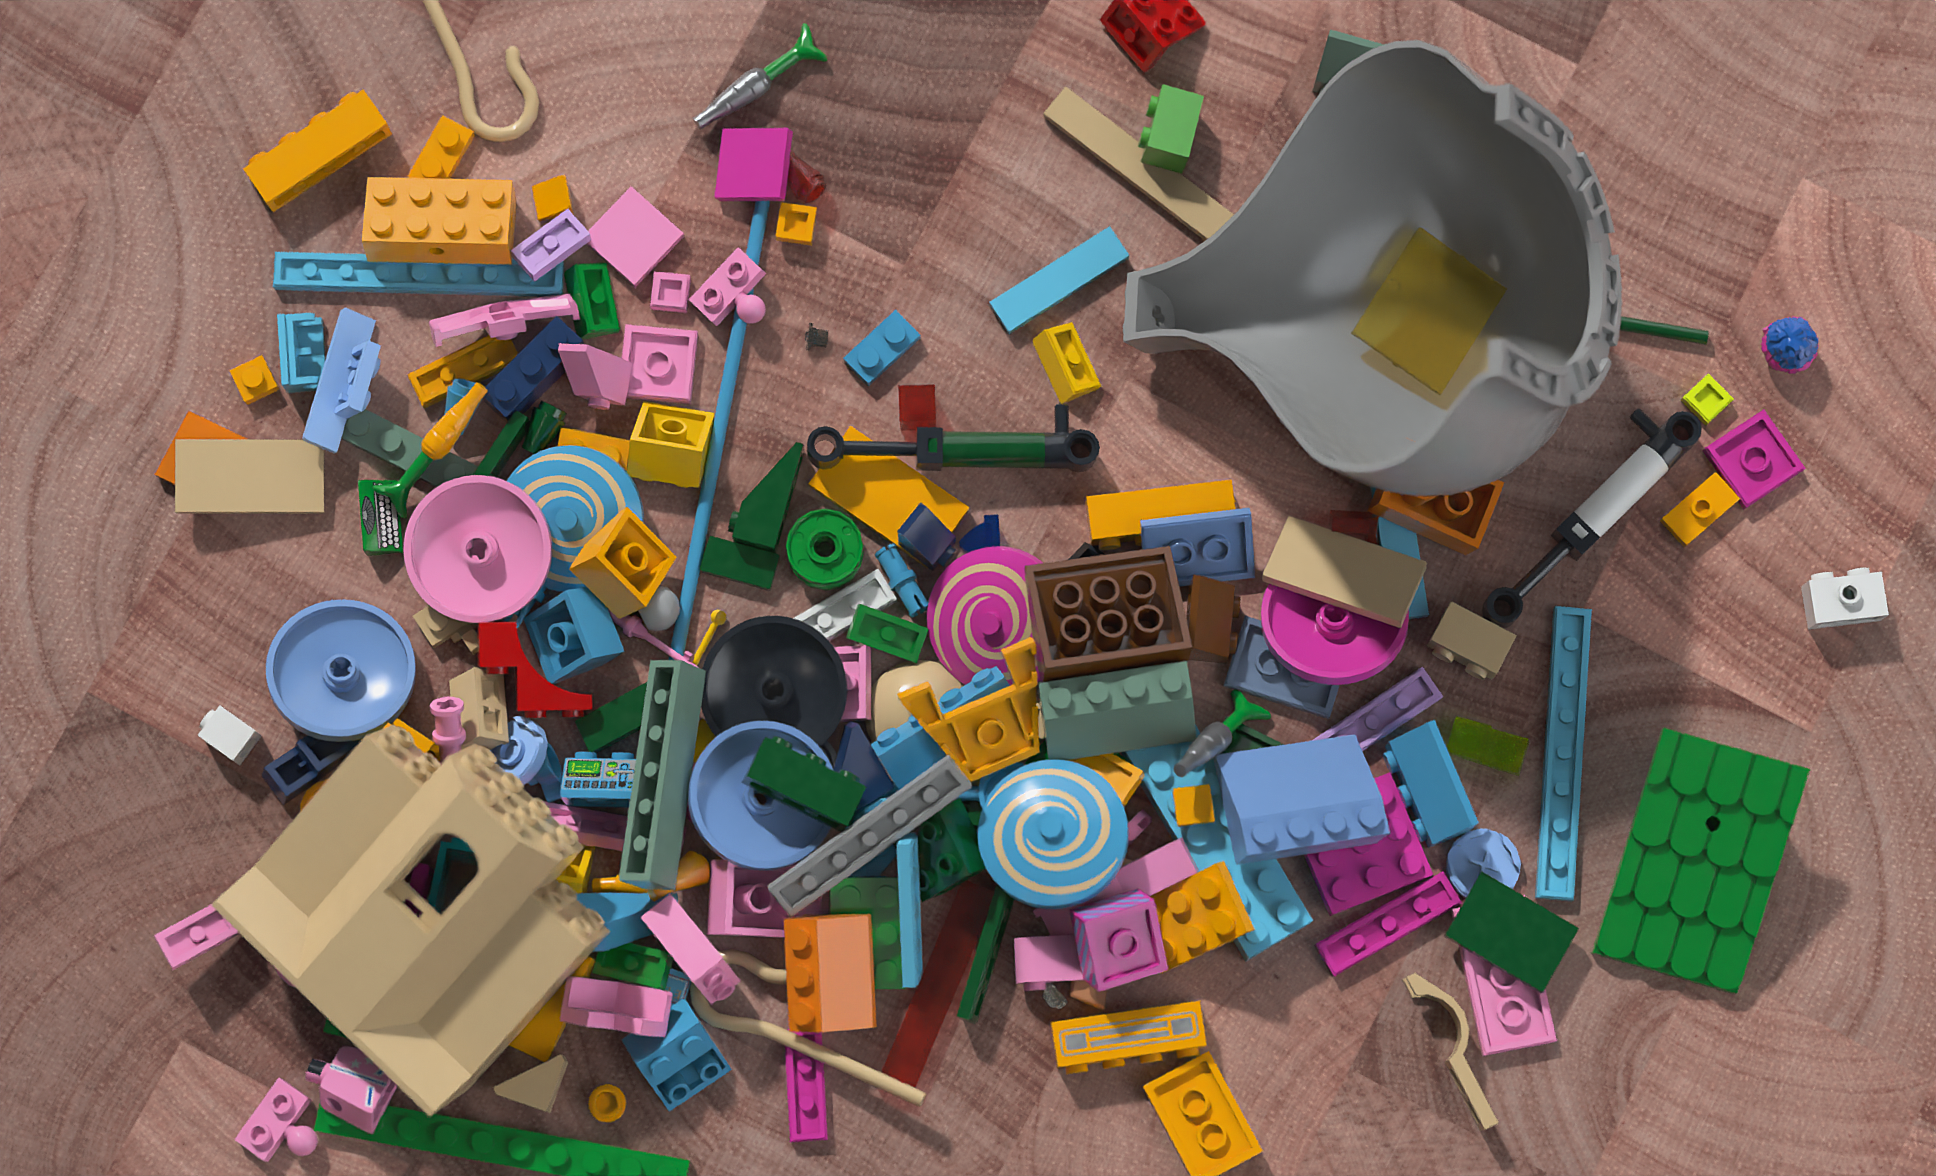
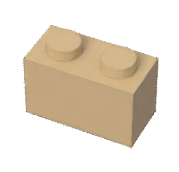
[1427,601,1517,680]

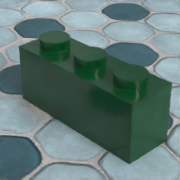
[741,736,867,832]

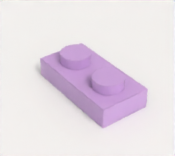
[511,209,591,282]

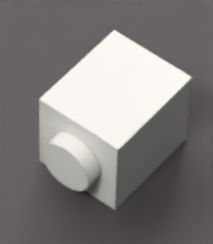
[198,706,262,765]

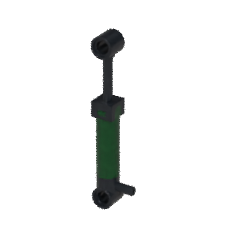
[806,403,1100,472]

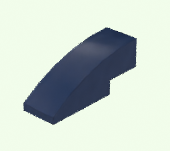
[262,735,363,805]

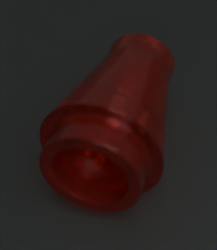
[787,151,827,204]

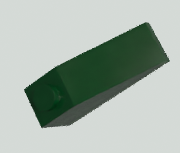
[728,442,805,553]

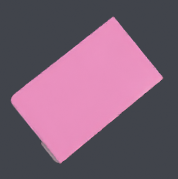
[560,976,672,1037]

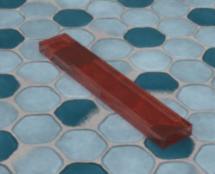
[881,880,994,1088]

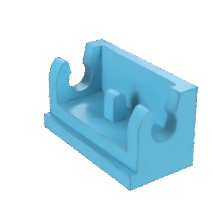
[277,313,326,393]

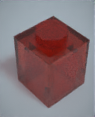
[898,384,936,431]

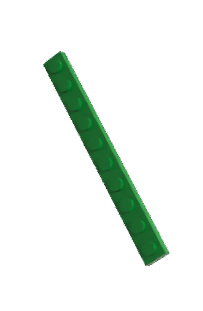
[314,1102,690,1176]

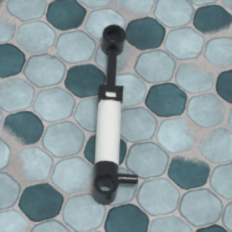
[1482,408,1702,629]

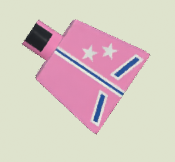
[305,1046,398,1134]

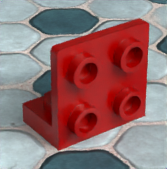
[1099,0,1207,73]

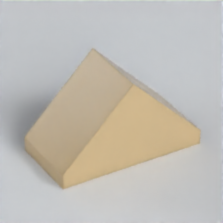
[493,1054,568,1113]

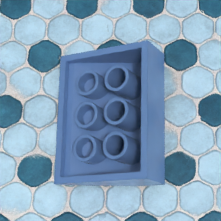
[1213,735,1390,865]

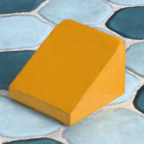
[532,175,574,221]

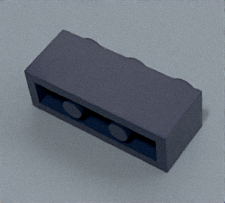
[483,316,584,423]

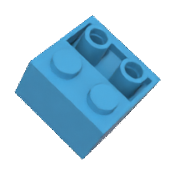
[622,998,732,1112]

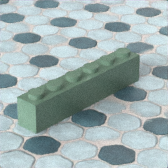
[619,660,706,890]

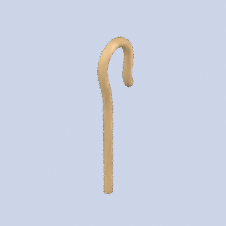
[423,0,539,142]
[690,949,926,1107]

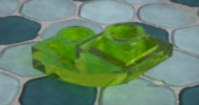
[1446,716,1530,776]

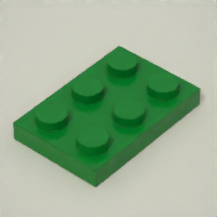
[831,876,906,989]

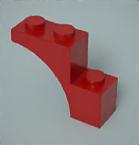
[478,622,592,718]

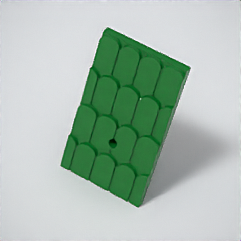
[1591,728,1810,995]

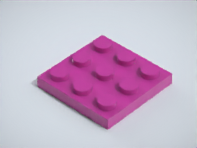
[1304,772,1433,916]

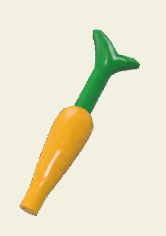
[372,382,488,518]

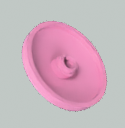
[404,475,552,623]

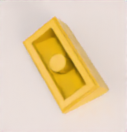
[1033,322,1102,403]

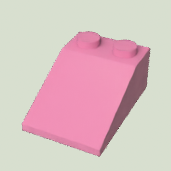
[707,859,829,938]

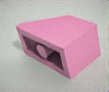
[558,343,633,410]

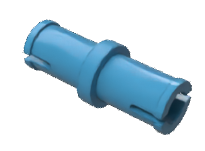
[875,543,929,618]

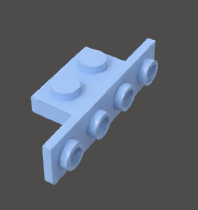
[302,308,381,453]

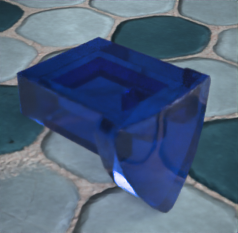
[959,514,1000,553]

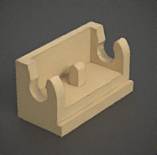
[449,667,509,750]

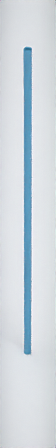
[668,201,770,660]

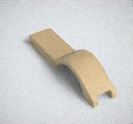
[1403,973,1498,1131]

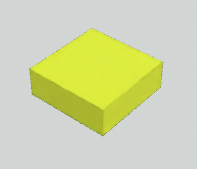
[1681,373,1734,426]

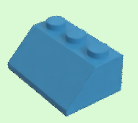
[1383,720,1478,848]

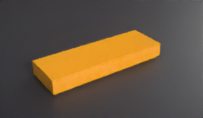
[407,335,518,409]

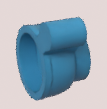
[528,743,562,802]

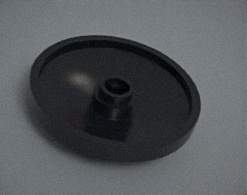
[701,615,848,747]

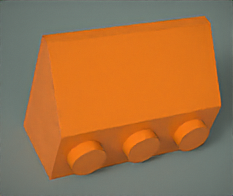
[784,914,877,1032]

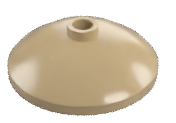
[865,660,965,743]

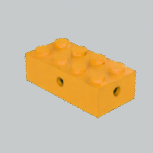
[362,177,517,265]

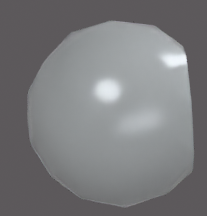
[639,586,680,631]

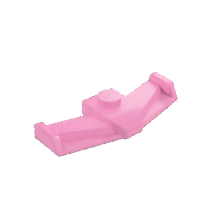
[429,294,579,347]

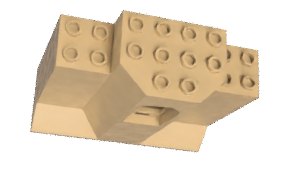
[211,725,610,1116]

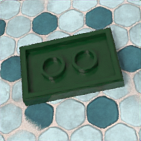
[1444,872,1579,993]

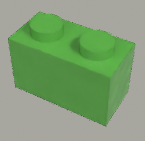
[1138,84,1204,174]

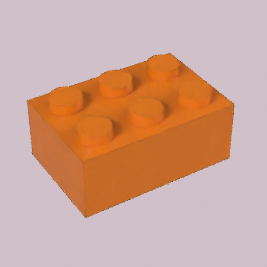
[1367,437,1505,555]

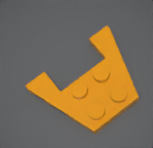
[897,637,1039,782]

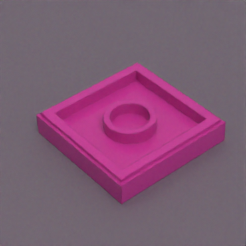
[714,128,793,201]
[1702,409,1806,510]

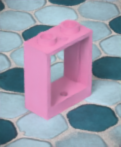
[641,894,740,1005]

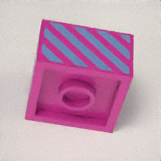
[1069,888,1168,992]

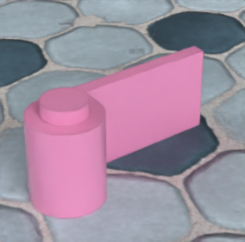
[1014,935,1084,991]

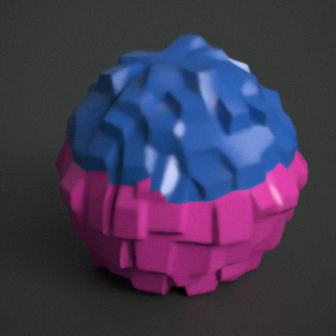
[1761,316,1819,374]

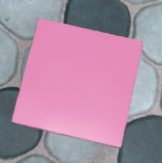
[586,187,684,288]
[622,325,698,404]

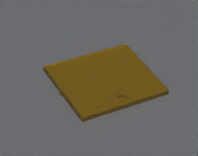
[1351,227,1507,395]

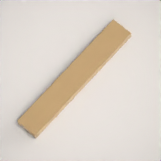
[1043,86,1234,241]

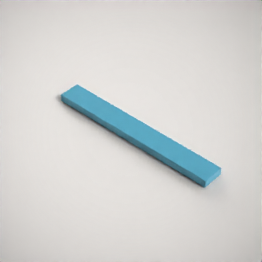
[273,252,564,297]
[1535,606,1592,902]

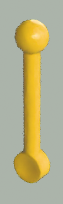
[692,609,727,666]

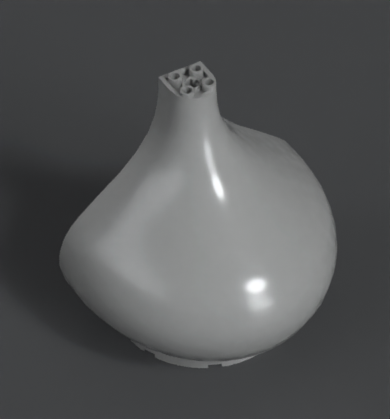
[1123,40,1622,496]

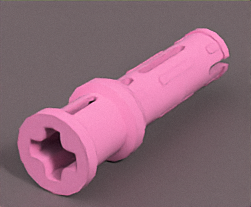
[430,697,466,764]

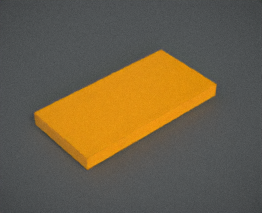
[808,425,969,568]

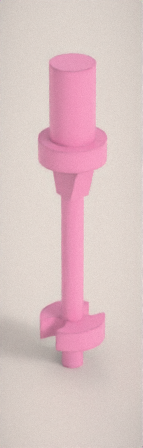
[608,609,699,668]

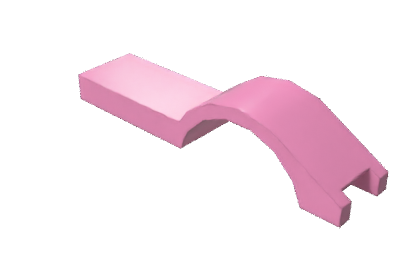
[1033,837,1199,936]
[154,904,240,970]

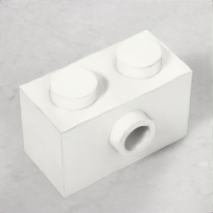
[1801,568,1889,630]

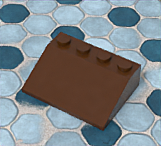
[1024,546,1193,683]

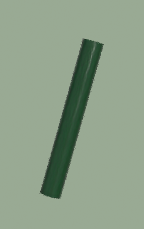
[1620,316,1709,345]

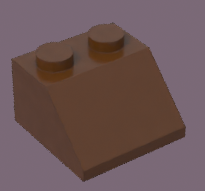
[1186,575,1241,664]

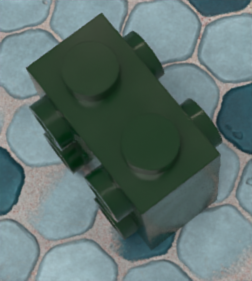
[893,798,986,902]

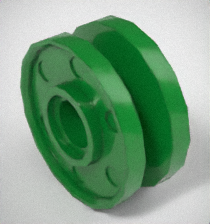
[786,509,864,591]

